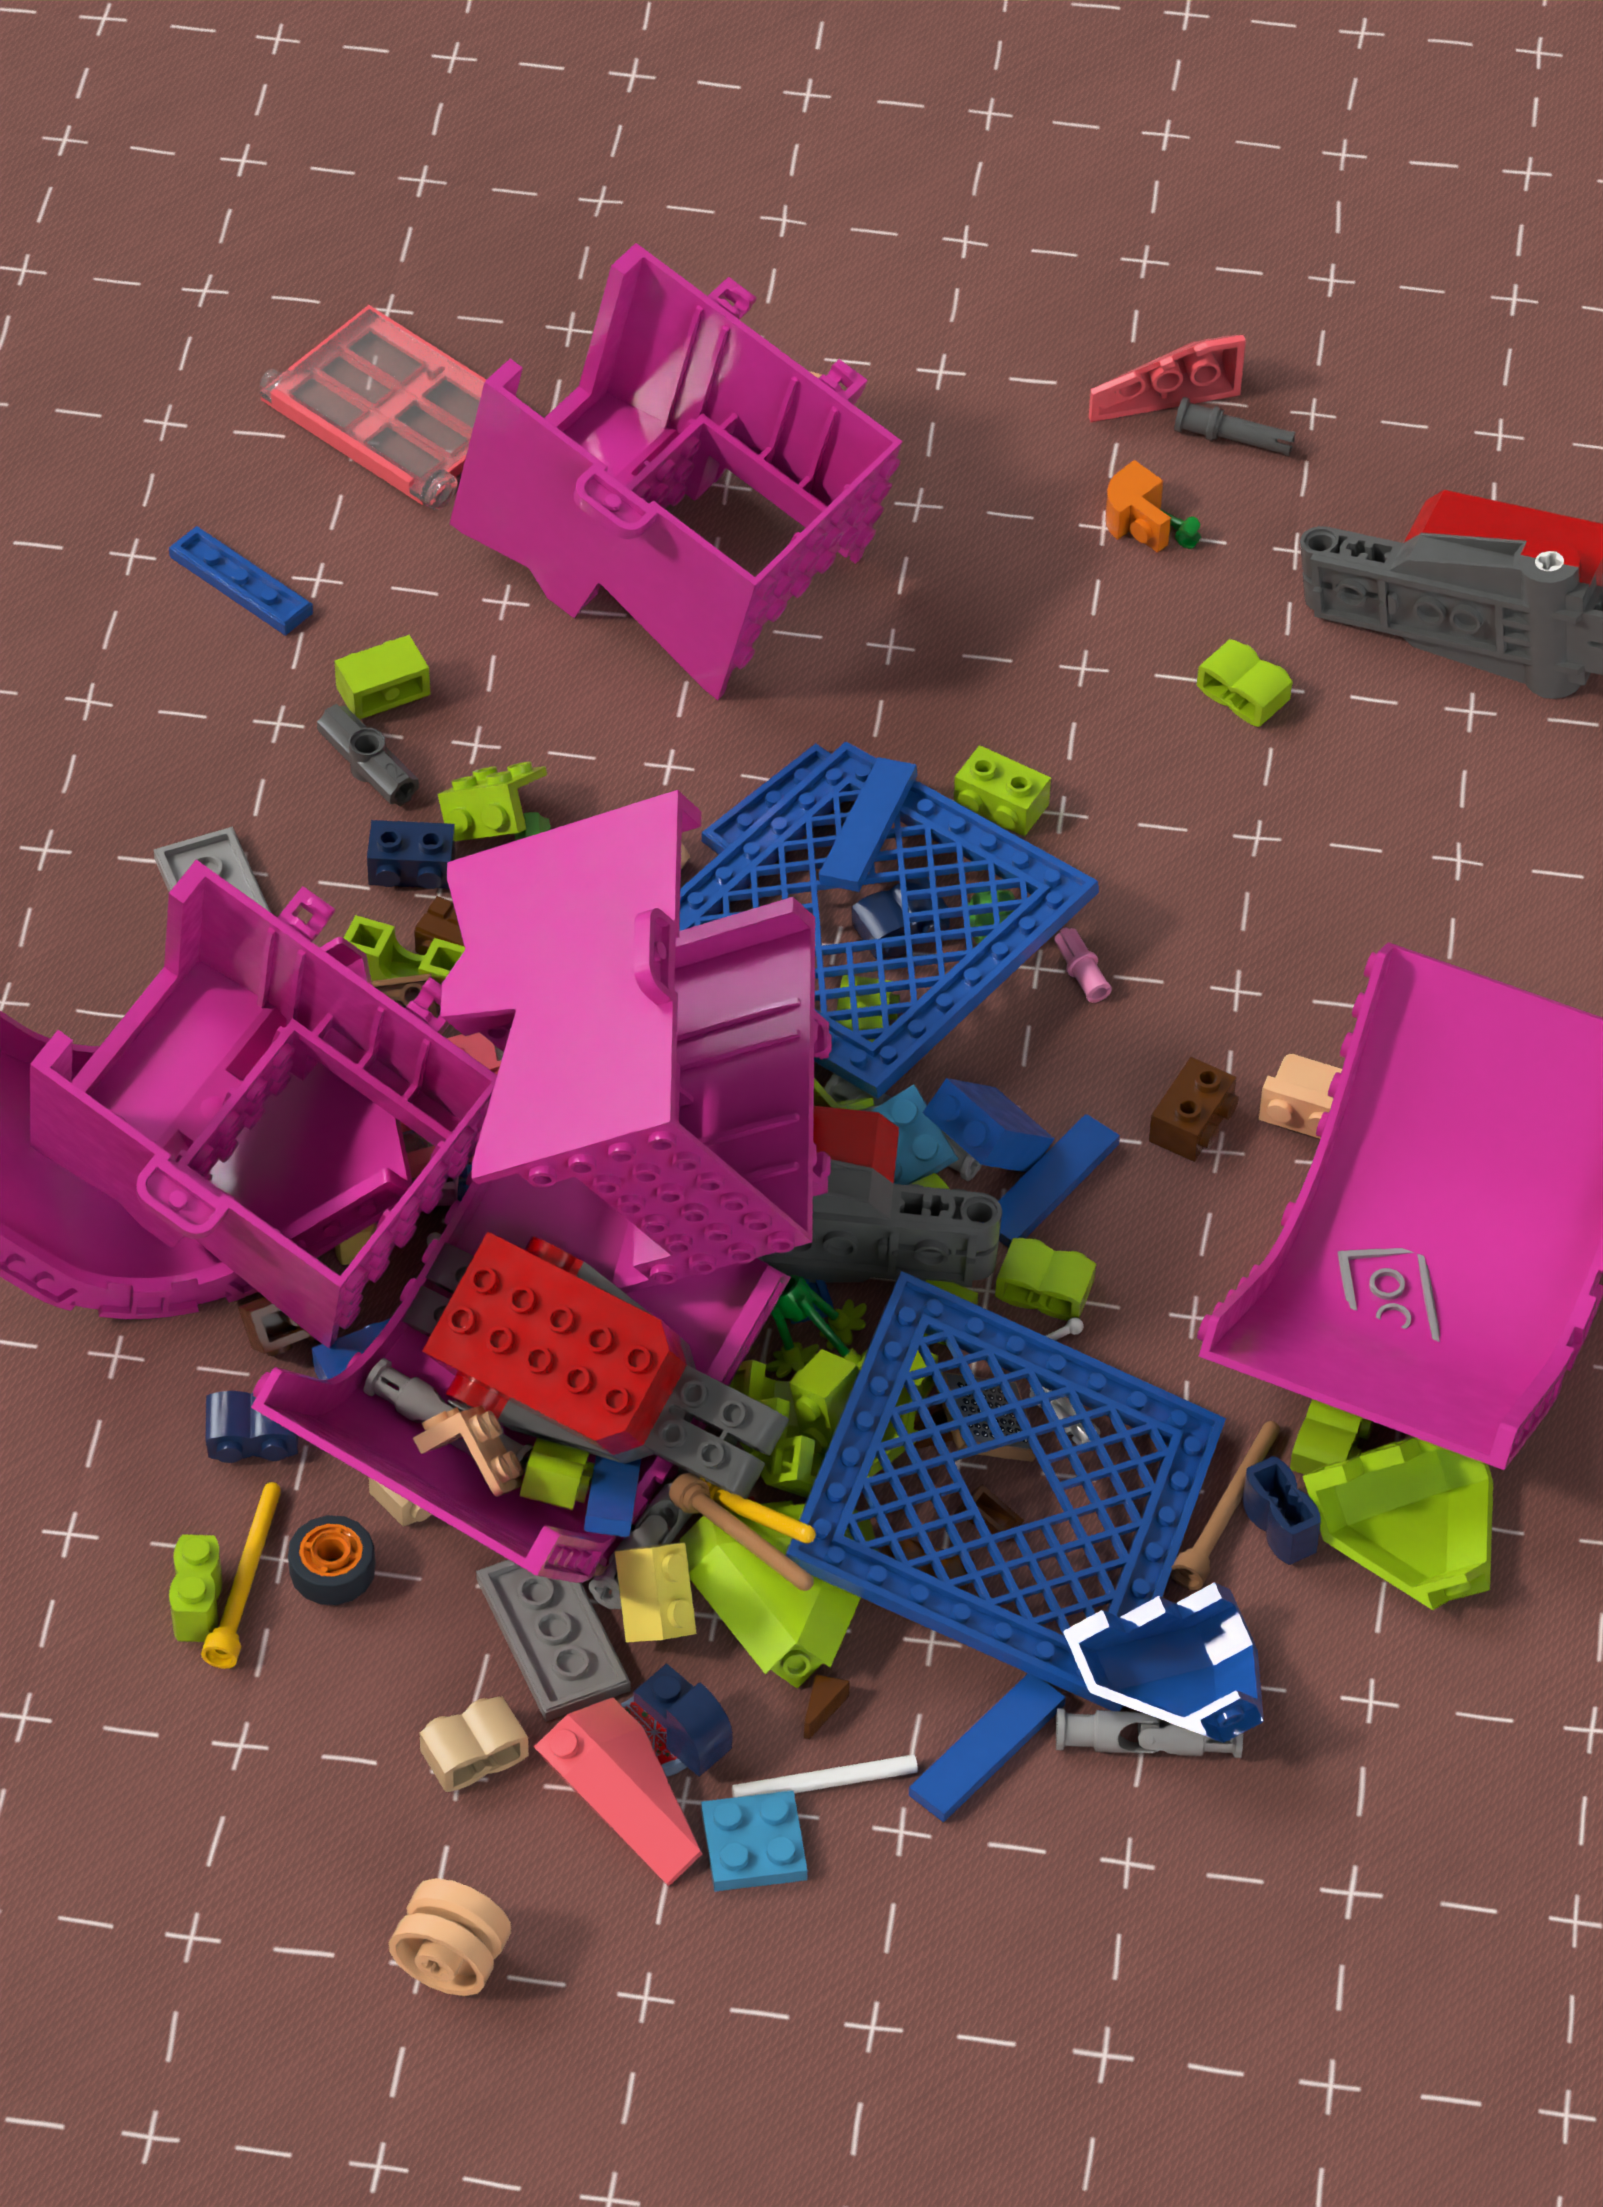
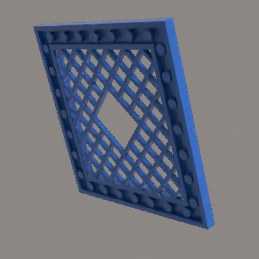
[679,741,1099,1099]
[785,1271,1226,1711]

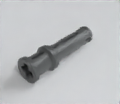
[1174,397,1296,457]

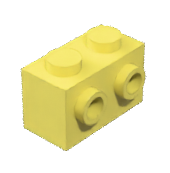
[615,1543,697,1642]

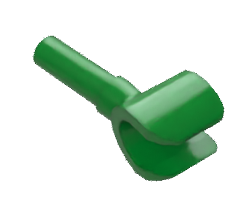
[1159,508,1201,549]

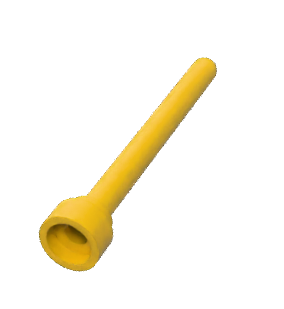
[700,1478,816,1544]
[201,1482,281,1669]

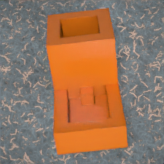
[1105,460,1171,553]

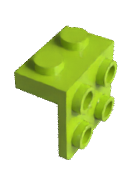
[438,761,547,841]

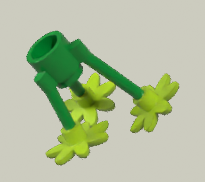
[766,1275,868,1378]

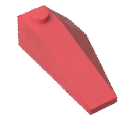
[1089,335,1246,422]
[534,1697,702,1887]

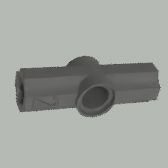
[317,703,419,806]

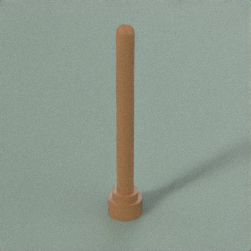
[1170,1421,1280,1590]
[669,1473,814,1591]

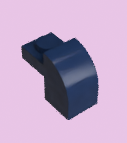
[634,1663,732,1777]

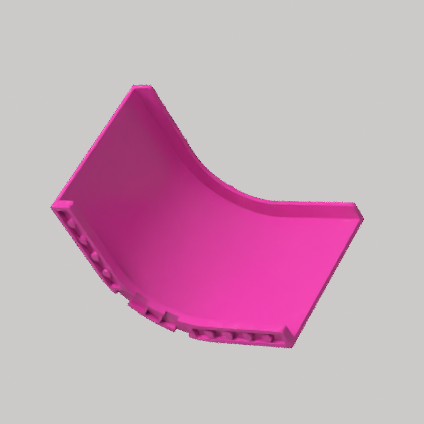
[0,937,413,1319]
[1197,942,1603,1470]
[251,1170,791,1583]

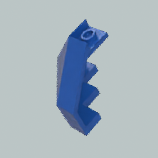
[1063,1582,1264,1743]

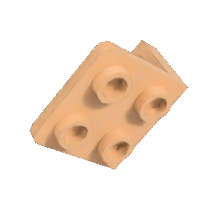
[1259,1054,1342,1139]
[413,1405,524,1497]

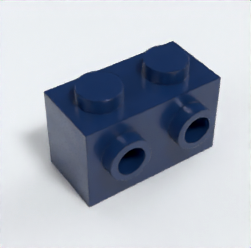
[367,820,456,889]

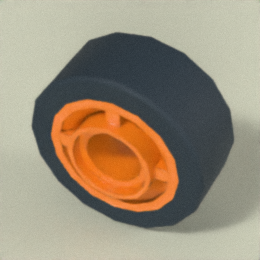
[288,1515,376,1605]

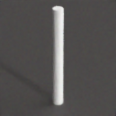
[732,1754,918,1798]

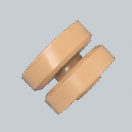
[389,1878,511,1996]

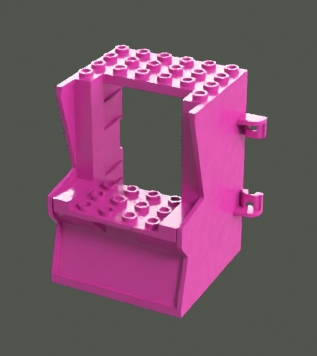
[449,243,903,700]
[440,790,832,1294]
[30,860,497,1348]

